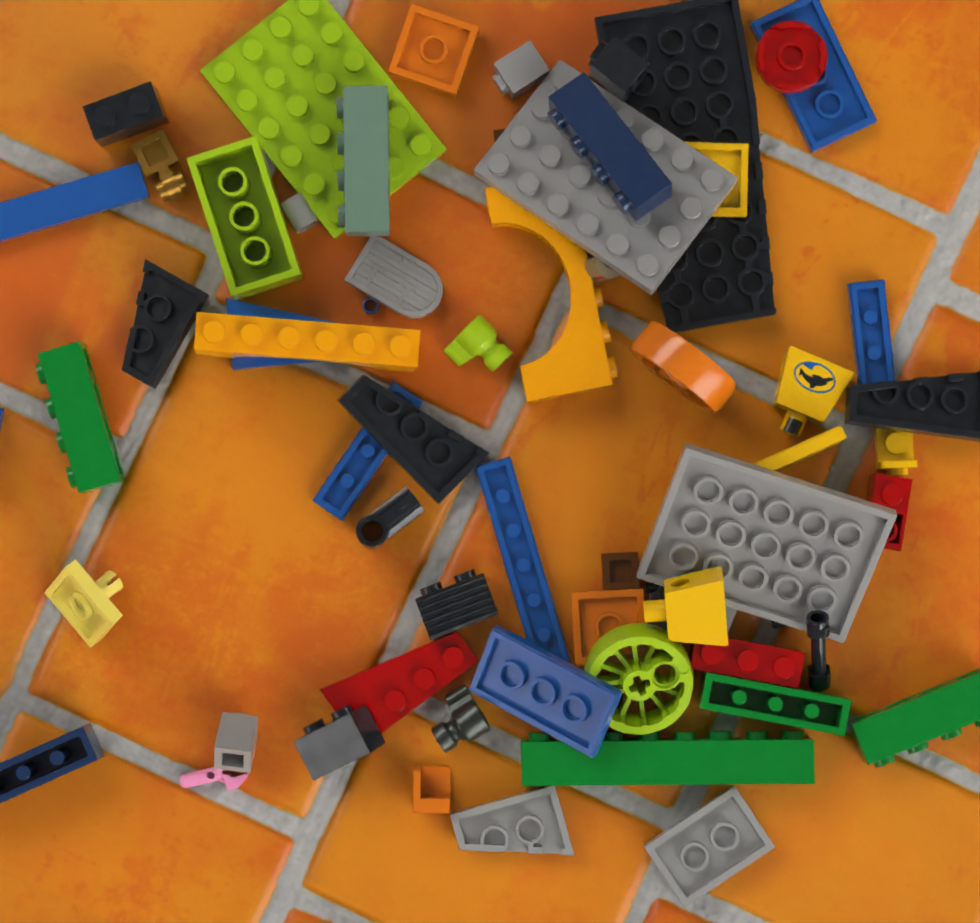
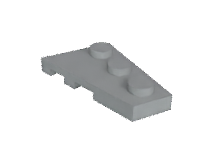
[450,786,575,856]

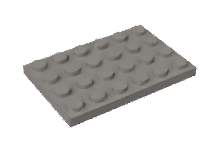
[474,60,738,295]
[636,443,897,643]

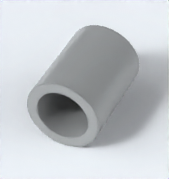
[280,193,318,234]

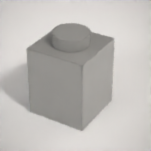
[492,40,550,100]
[214,712,258,773]

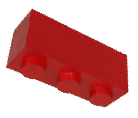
[689,637,805,688]

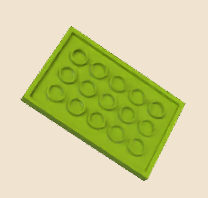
[200,0,447,240]

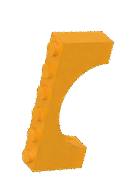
[485,187,618,404]
[194,312,421,372]

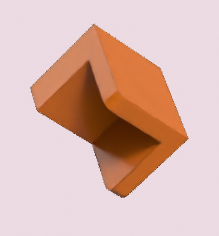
[413,766,451,813]

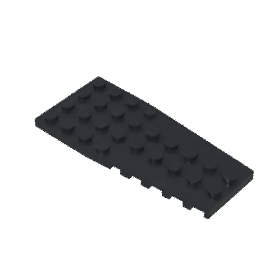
[594,0,776,333]

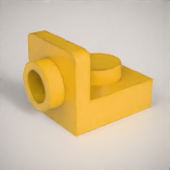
[874,428,918,476]

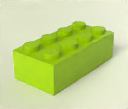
[187,136,304,300]

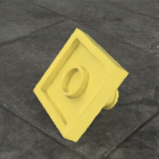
[44,559,123,648]

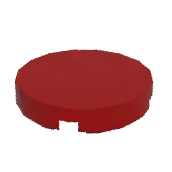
[754,20,828,94]

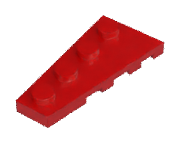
[320,631,479,734]

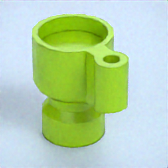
[443,314,513,373]

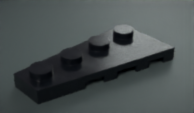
[844,371,980,442]
[337,375,489,504]

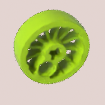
[584,623,694,735]

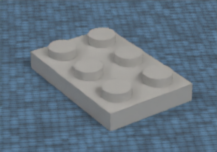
[643,785,775,908]

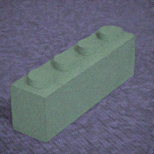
[336,85,390,237]

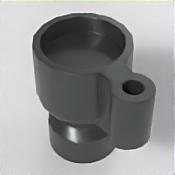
[431,684,491,753]

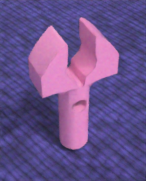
[179,767,249,790]

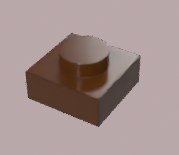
[601,552,640,590]

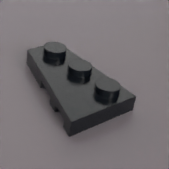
[122,259,209,389]

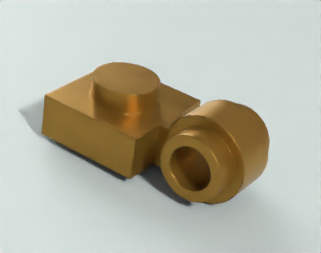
[131,129,190,202]

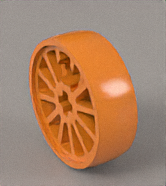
[630,321,737,414]

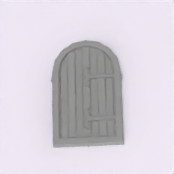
[344,236,443,318]

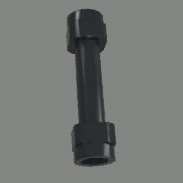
[806,610,831,691]

